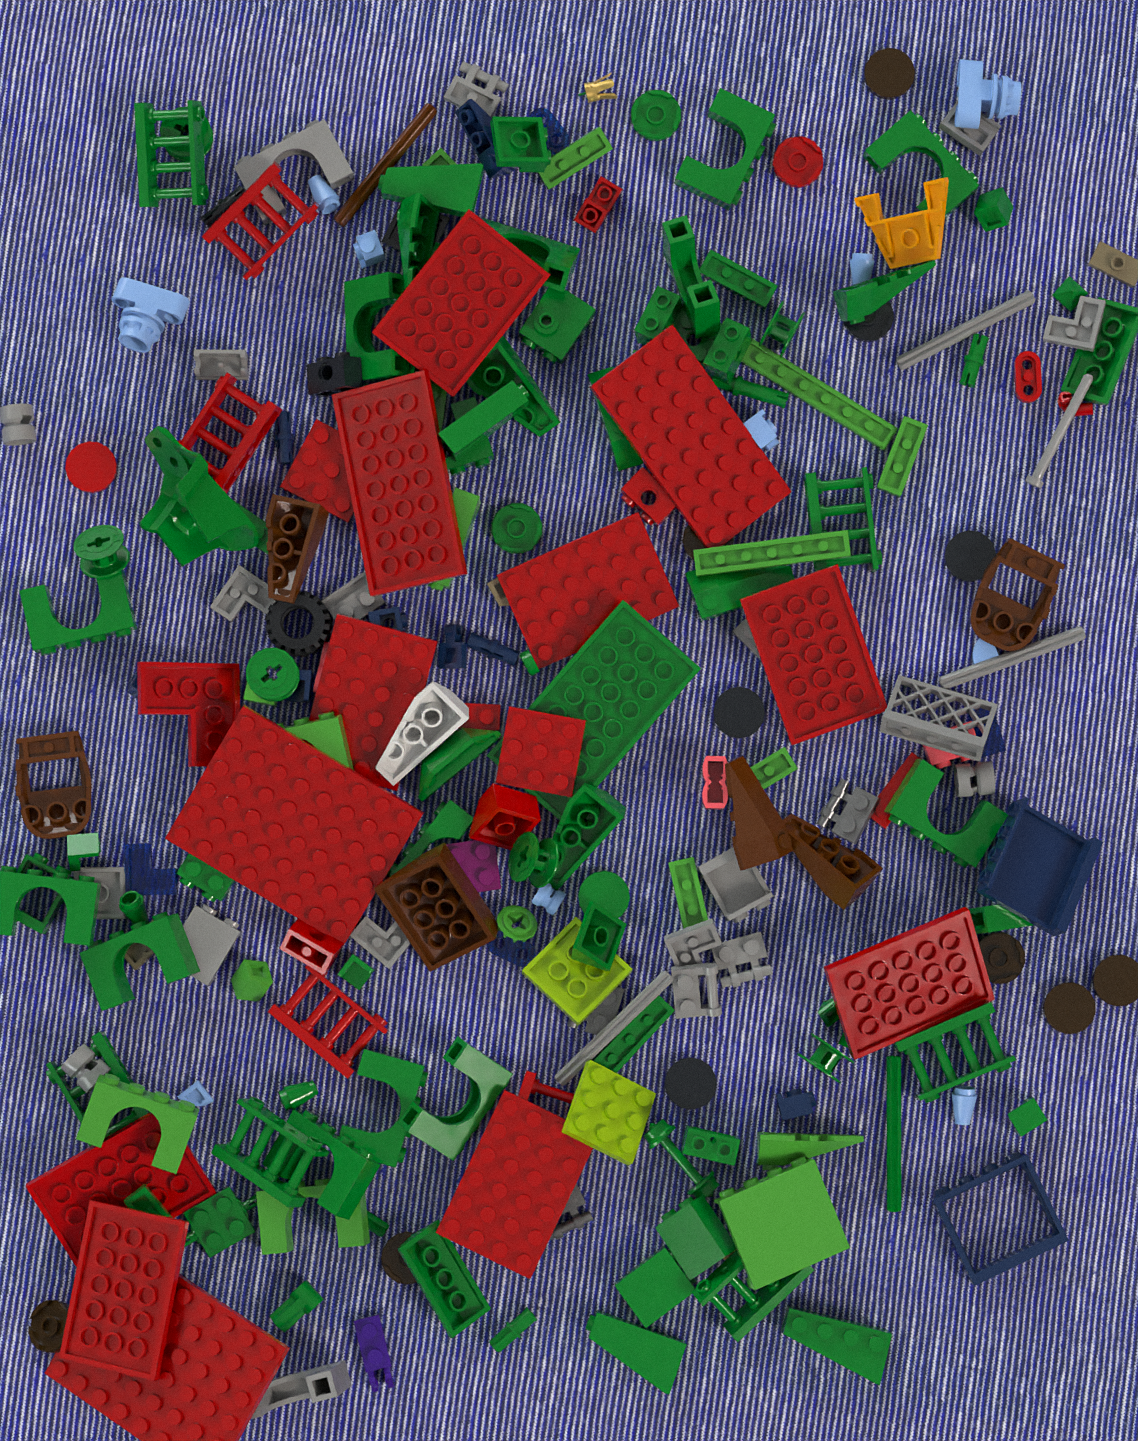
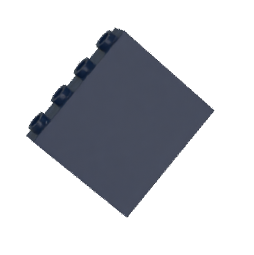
[976,797,1103,936]

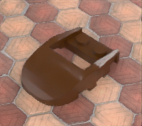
[970,538,1065,651]
[15,731,92,839]

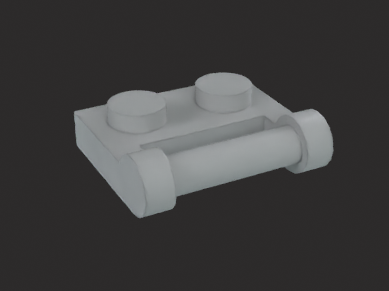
[671,963,722,1019]

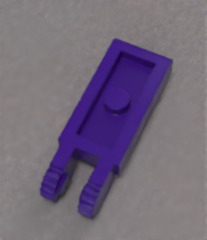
[354,1314,395,1392]

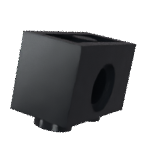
[306,352,363,397]

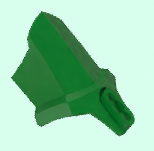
[140,426,259,567]

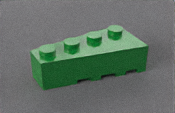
[781,1305,892,1386]

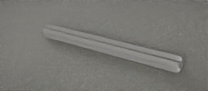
[896,290,1035,370]
[939,626,1086,689]
[555,971,674,1086]

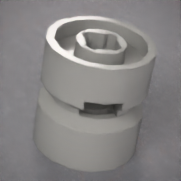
[0,404,37,446]
[954,761,995,797]
[61,1043,111,1093]

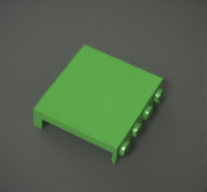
[714,1156,850,1290]

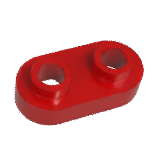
[1014,351,1042,403]

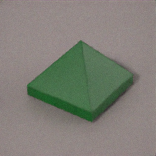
[1052,276,1088,312]
[817,998,839,1027]

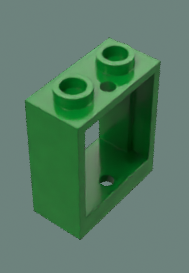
[17,852,74,934]
[681,1125,740,1166]

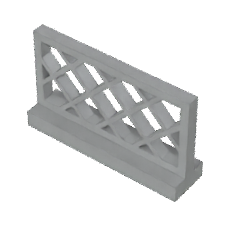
[880,675,998,762]

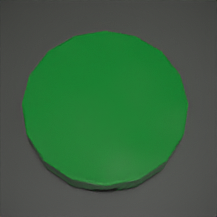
[631,90,681,141]
[492,503,542,554]
[578,871,630,918]

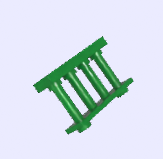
[134,100,209,207]
[804,467,882,573]
[893,1002,1016,1103]
[46,1031,150,1147]
[211,1097,330,1207]
[691,1250,814,1342]

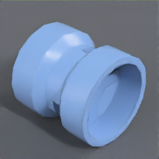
[531,883,567,916]

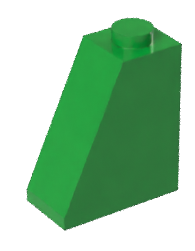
[969,904,1033,934]

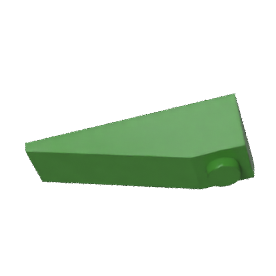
[757,1132,864,1170]

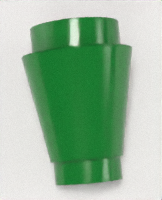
[119,891,149,925]
[278,1080,319,1111]

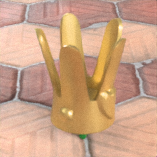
[578,73,618,103]

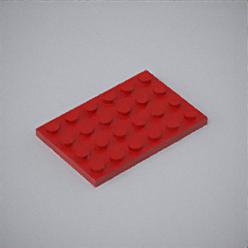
[372,209,550,397]
[496,512,680,669]
[739,564,887,745]
[304,613,438,791]
[824,907,995,1060]
[436,1090,593,1279]
[26,1112,217,1268]
[59,1200,189,1381]

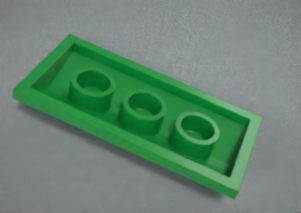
[1060,297,1138,405]
[397,1220,491,1338]

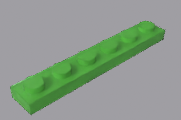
[693,530,851,576]

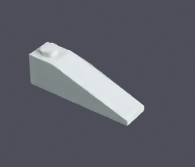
[375,681,469,786]

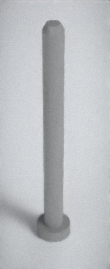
[1025,373,1093,489]

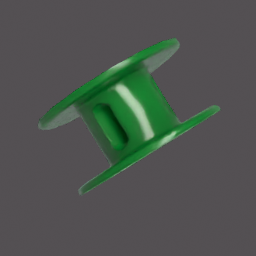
[160,106,214,162]
[759,300,806,358]
[73,524,130,579]
[246,648,300,702]
[508,831,559,888]
[797,1033,855,1084]

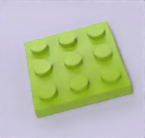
[522,917,632,1026]
[562,1060,656,1165]

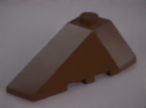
[266,494,329,604]
[725,756,793,871]
[783,813,883,910]

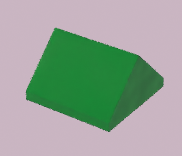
[571,901,627,971]

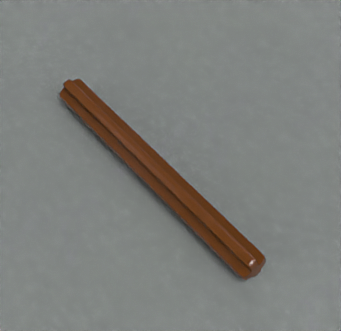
[334,103,437,227]

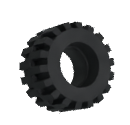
[265,591,332,657]

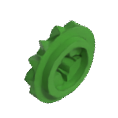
[496,905,537,943]

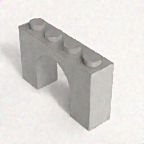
[234,119,355,226]
[251,1360,352,1419]

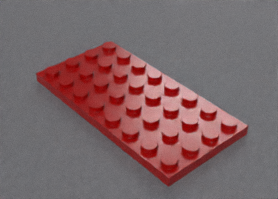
[590,325,792,548]
[332,370,467,597]

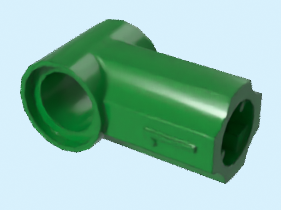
[270,1280,324,1332]

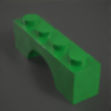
[387,800,473,877]

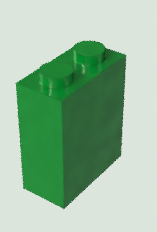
[519,288,596,365]
[655,1195,736,1280]
[614,1246,697,1328]

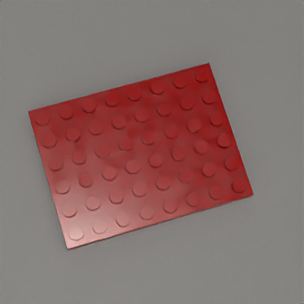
[165,705,424,946]
[45,1273,290,1441]

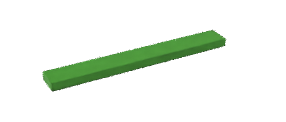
[722,321,898,451]

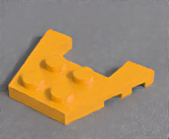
[854,177,949,269]

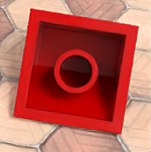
[469,783,541,850]

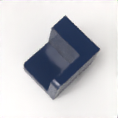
[285,669,313,703]

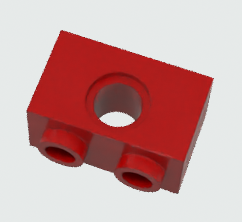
[621,467,676,528]
[279,919,344,975]

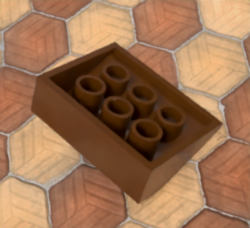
[374,842,498,972]

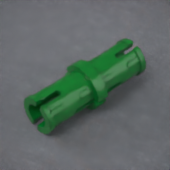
[959,334,989,388]

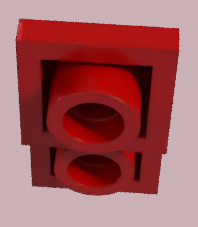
[574,176,623,233]

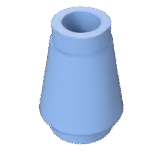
[308,175,340,214]
[849,253,875,285]
[951,1085,978,1125]

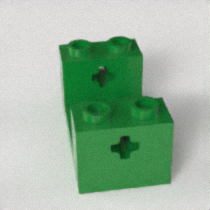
[634,286,752,385]

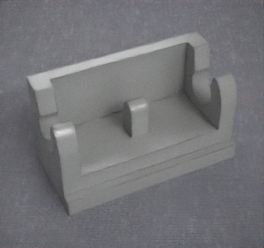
[194,349,248,380]

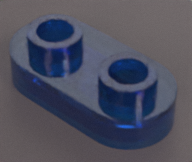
[529,108,570,155]
[487,931,536,967]

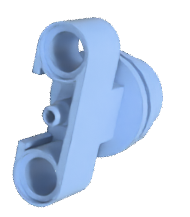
[954,59,1021,129]
[112,277,190,353]

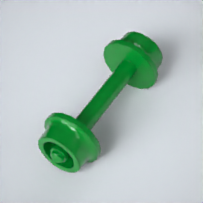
[643,1119,720,1199]

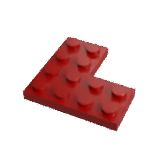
[137,662,240,767]

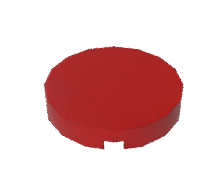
[773,136,823,188]
[65,441,118,493]

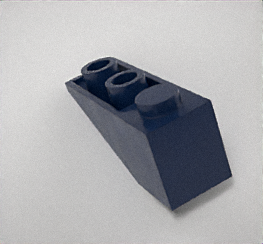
[455,99,518,179]

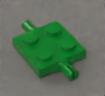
[184,1185,257,1258]

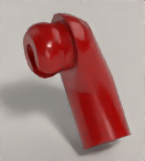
[1057,391,1093,417]

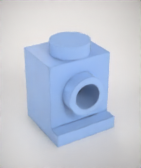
[353,230,386,269]
[743,409,780,452]

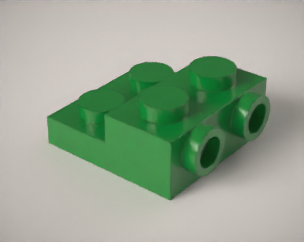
[490,117,551,172]
[176,853,235,903]

